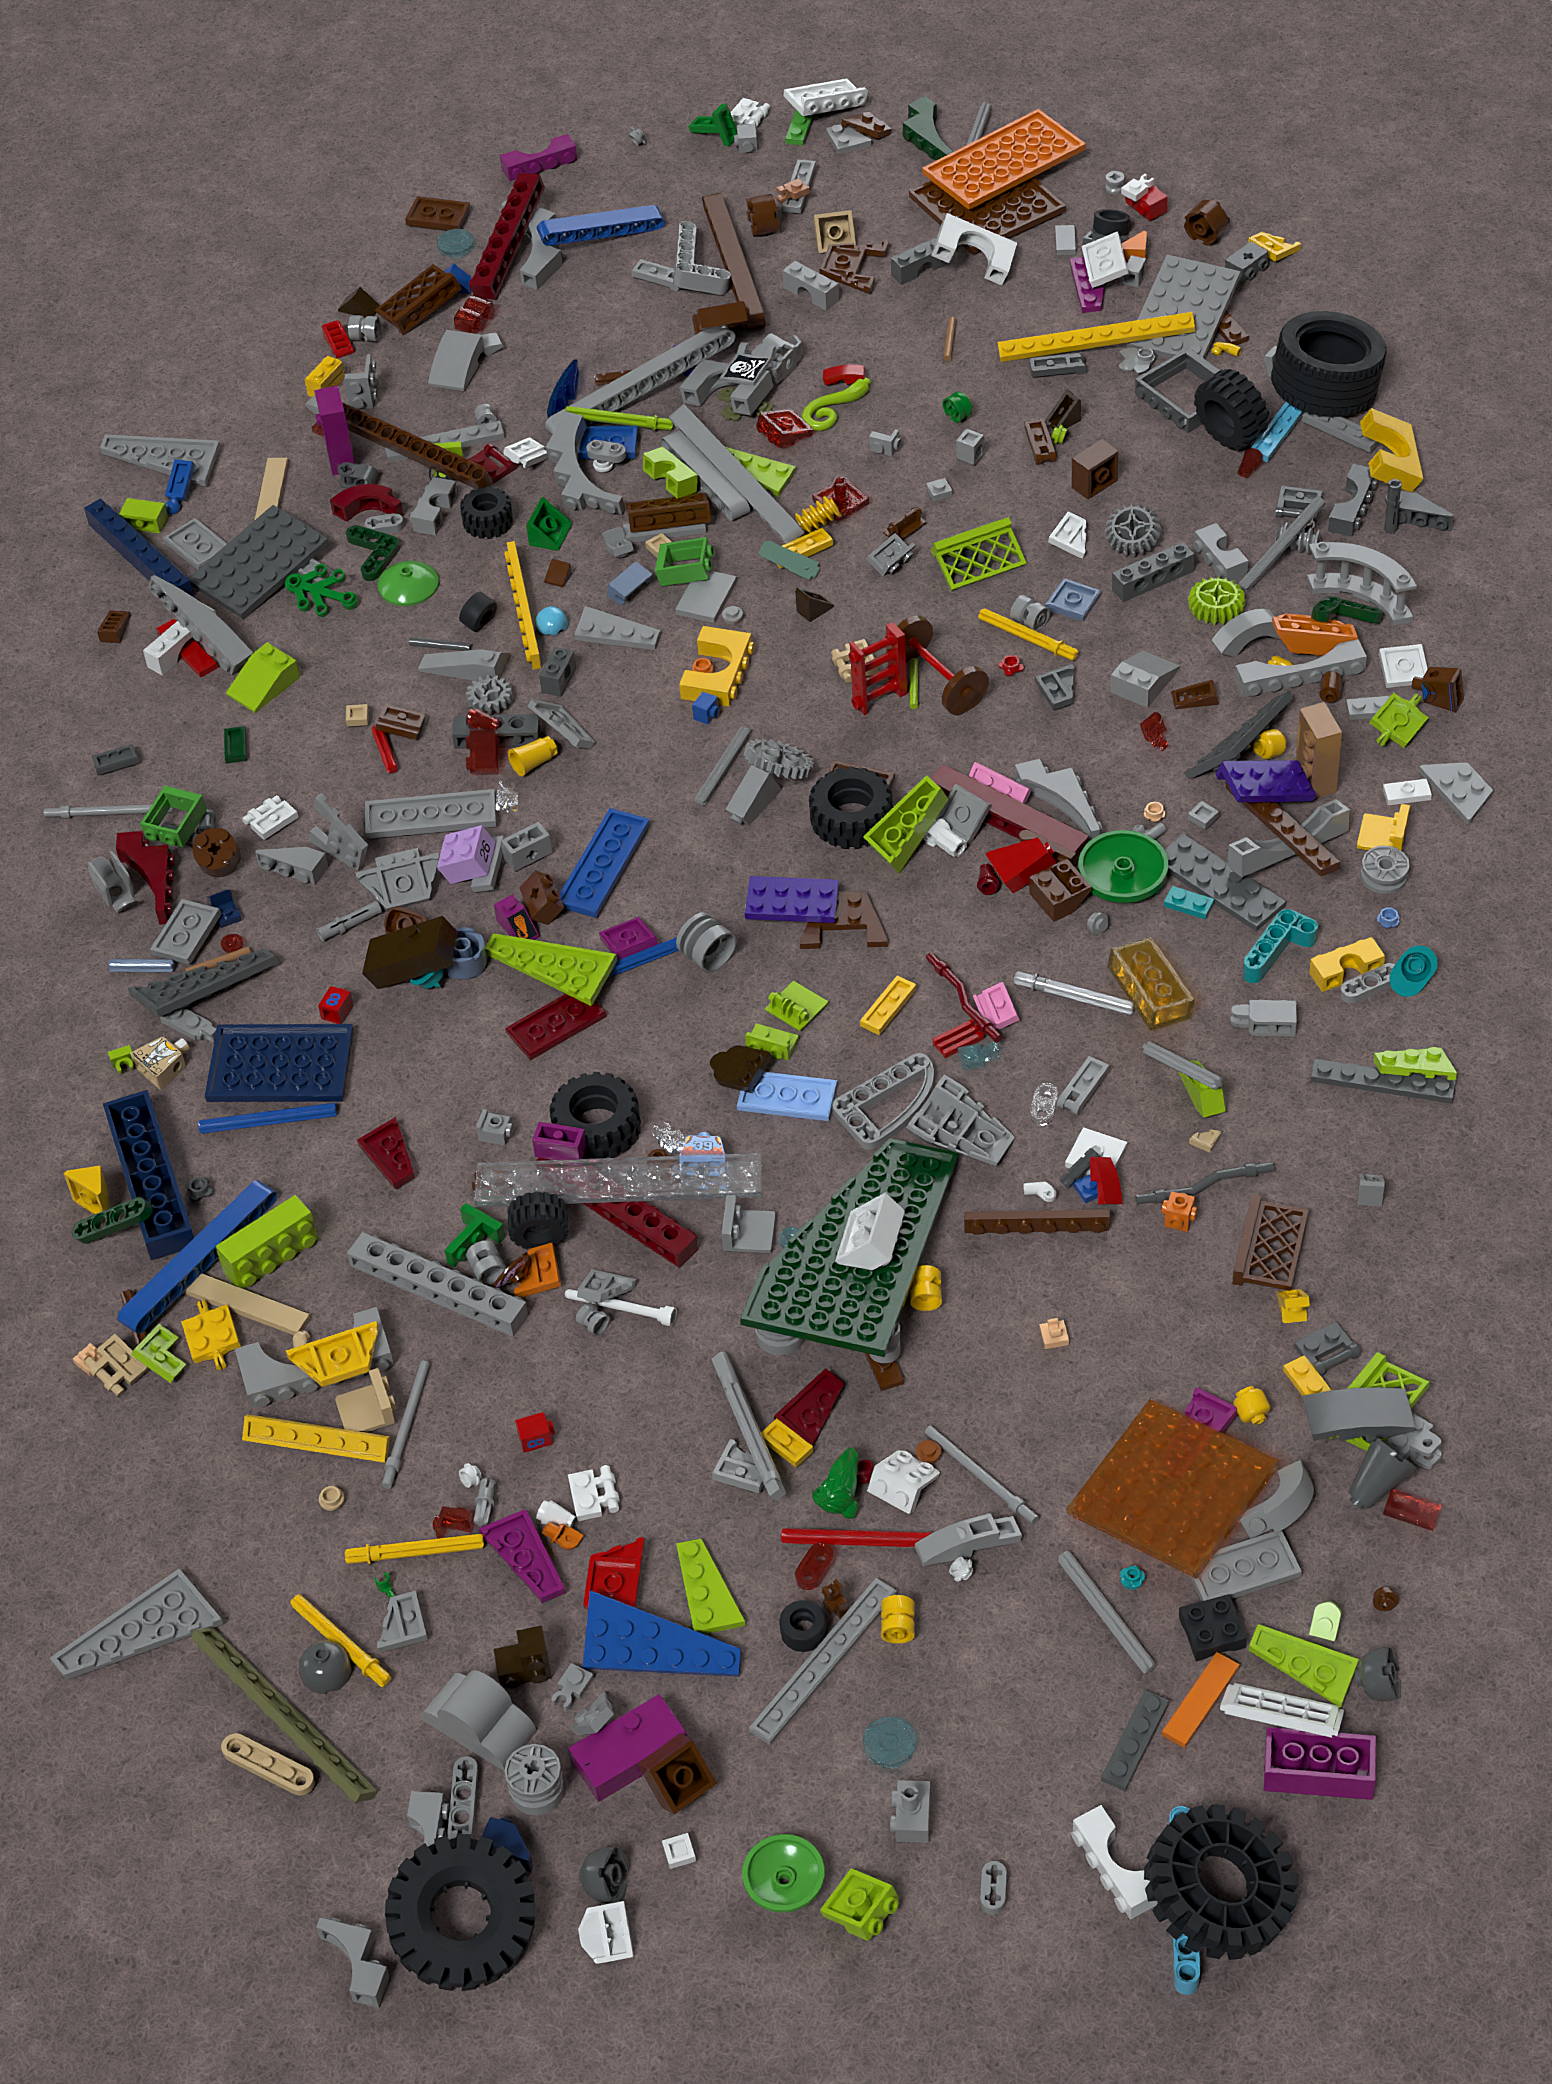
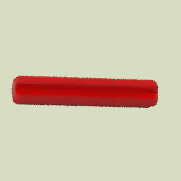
[371,726,398,774]

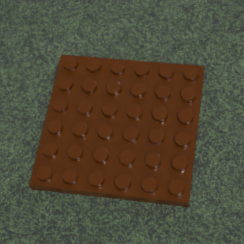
[909,177,1066,255]

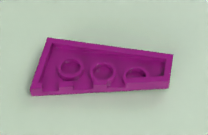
[1070,257,1105,313]
[1161,1387,1238,1484]
[479,1509,566,1603]

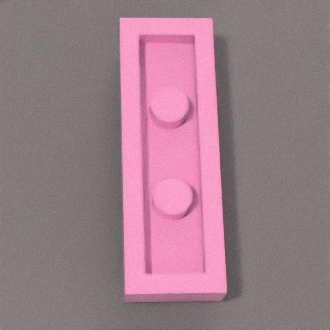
[968,762,1032,804]

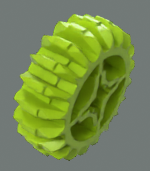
[1188,576,1245,626]

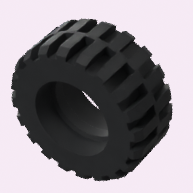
[1194,369,1269,450]
[809,767,893,849]
[549,1072,641,1162]

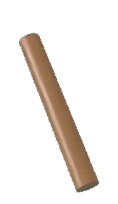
[943,317,956,361]
[185,947,251,971]

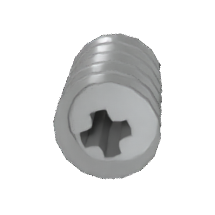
[1275,522,1321,554]

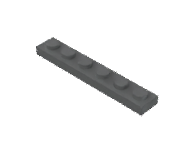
[1311,1059,1455,1104]

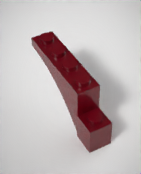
[116,831,175,925]

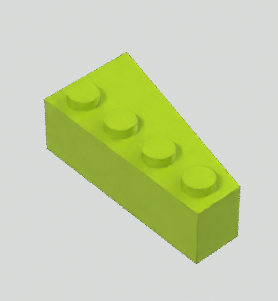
[863,775,949,874]

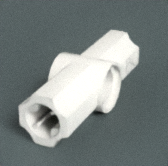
[923,818,967,857]

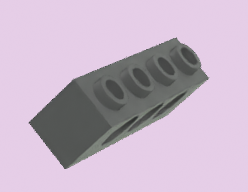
[1112,542,1195,602]
[452,714,541,749]

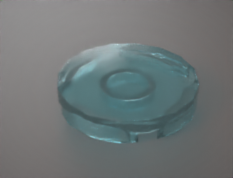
[437,229,474,258]
[863,1716,916,1769]

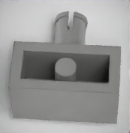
[890,1780,931,1843]

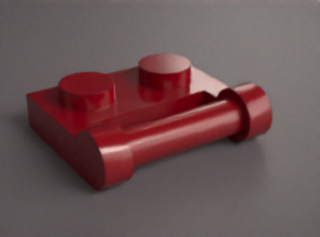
[468,443,518,484]

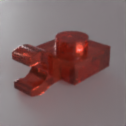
[1140,711,1168,751]

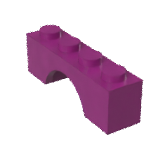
[500,134,578,182]

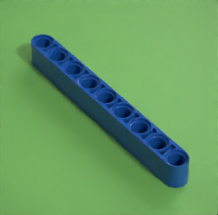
[117,1180,277,1334]

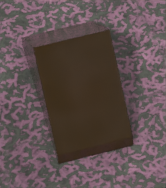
[338,287,380,318]
[1045,389,1081,430]
[795,588,834,622]

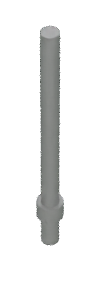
[43,805,174,819]
[382,1360,430,1489]
[925,1425,1039,1524]

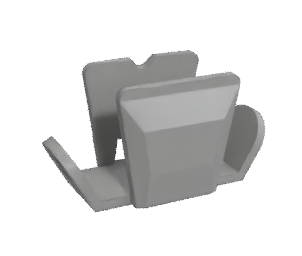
[751,333,803,384]
[88,851,138,914]

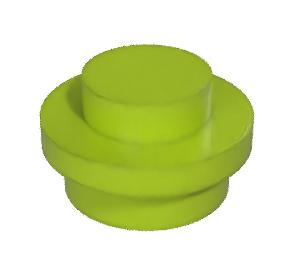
[1051,424,1067,444]

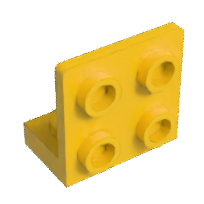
[1357,804,1410,851]

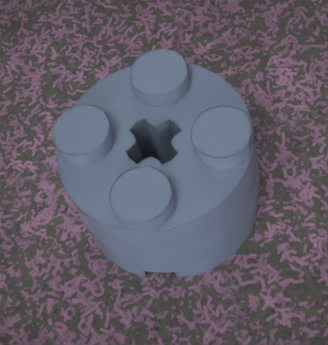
[444,927,487,979]

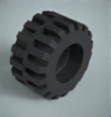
[460,486,513,539]
[507,1191,569,1249]

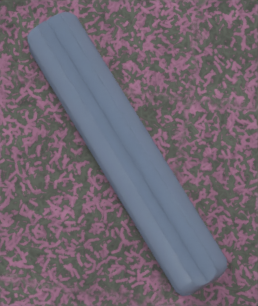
[108,959,175,972]

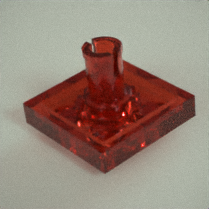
[812,477,869,522]

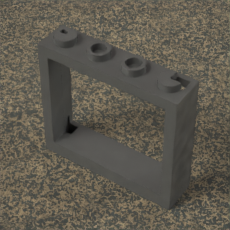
[1135,348,1220,433]

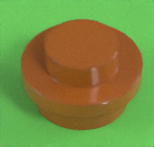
[916,1440,941,1464]

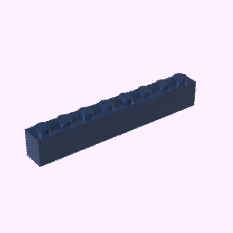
[84,498,194,597]

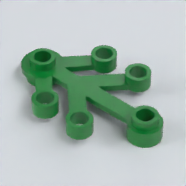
[285,563,359,617]

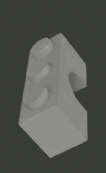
[782,261,839,311]
[410,477,458,535]
[1193,523,1248,581]

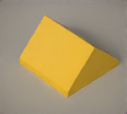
[64,1166,110,1221]

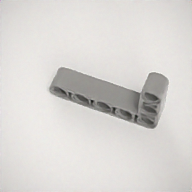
[673,221,731,295]

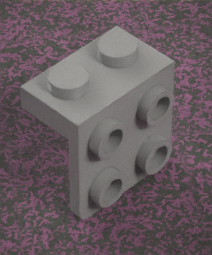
[344,354,379,409]

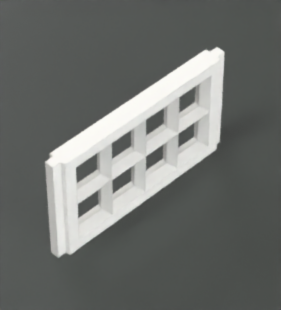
[1220,1683,1344,1738]

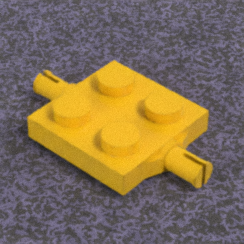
[181,1300,241,1370]

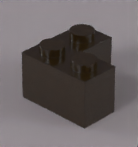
[493,1625,552,1689]

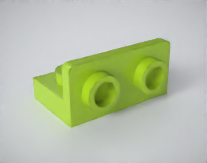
[745,1023,799,1061]

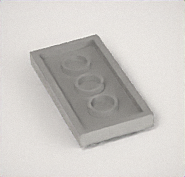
[1185,1530,1302,1601]

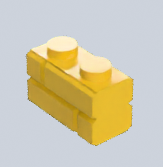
[304,356,345,397]

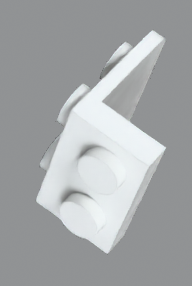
[867,1450,940,1515]

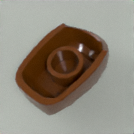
[384,907,429,934]

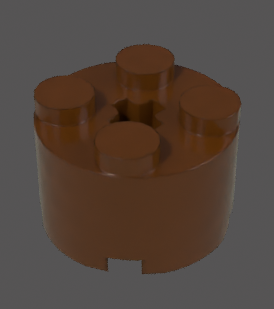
[746,194,780,236]
[1184,199,1230,245]
[192,828,241,878]

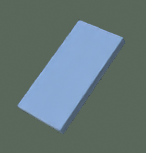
[737,1072,837,1121]

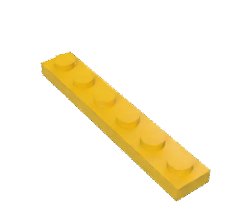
[242,1414,390,1463]

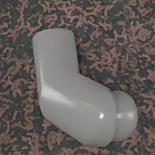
[1133,823,1166,840]

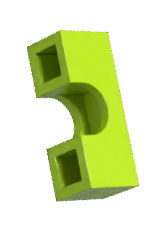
[643,447,698,499]

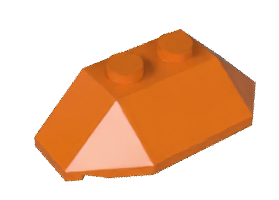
[1272,613,1358,656]

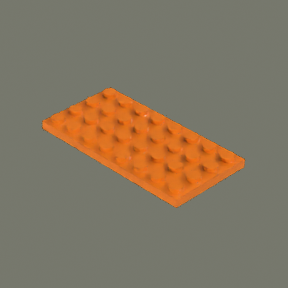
[922,109,1086,210]

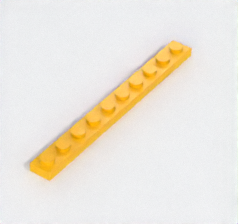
[998,312,1195,362]

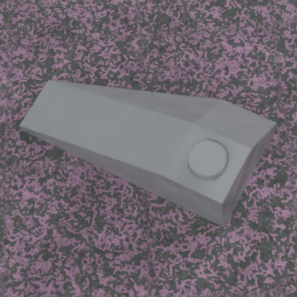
[418,649,510,681]

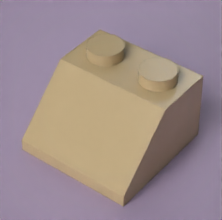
[813,210,856,253]

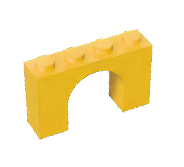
[1360,408,1423,492]
[679,626,755,706]

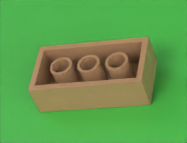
[1296,702,1342,798]

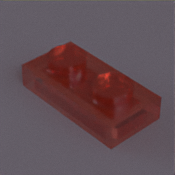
[1383,1489,1441,1531]

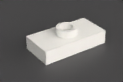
[1383,779,1432,805]

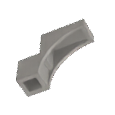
[316,1918,390,2008]

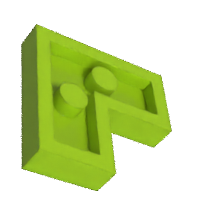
[131,1324,186,1383]

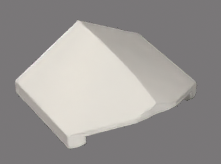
[578,1901,634,1964]

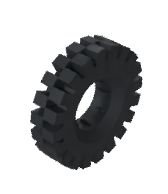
[1144,1804,1298,1960]
[385,1834,535,1991]

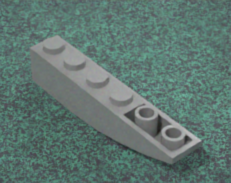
[148,575,253,676]

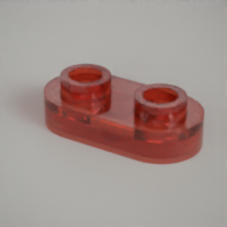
[795,1543,834,1590]

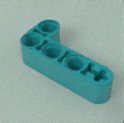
[1243,909,1318,983]

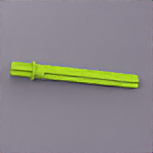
[566,406,673,431]

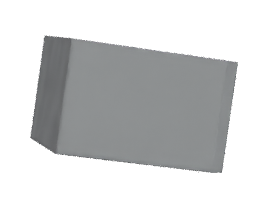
[1357,1174,1385,1207]

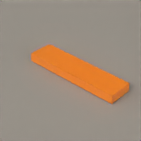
[1162,1652,1240,1748]

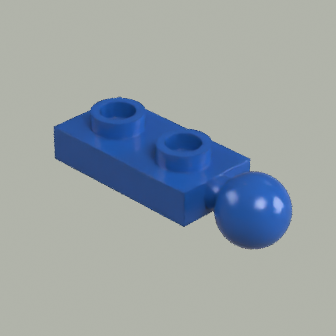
[165,459,195,515]

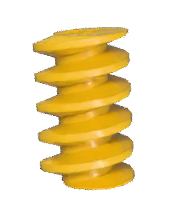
[795,496,841,535]

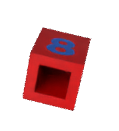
[318,986,354,1024]
[515,1412,555,1453]

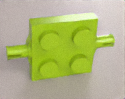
[1369,692,1429,748]

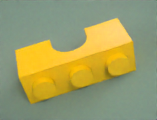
[1309,937,1385,992]

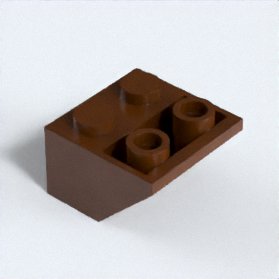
[1029,859,1092,922]

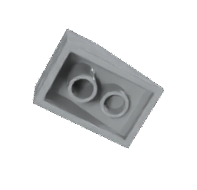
[1111,651,1180,708]

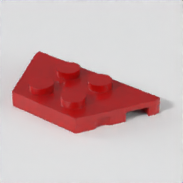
[583,1537,645,1610]

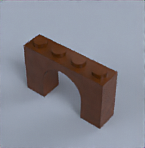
[692,301,750,335]

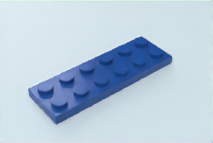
[560,808,650,918]

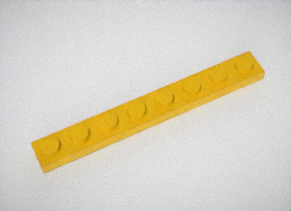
[504,541,541,669]

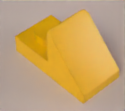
[1276,1289,1310,1323]

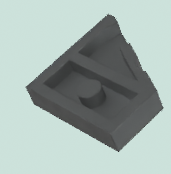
[1035,664,1074,710]

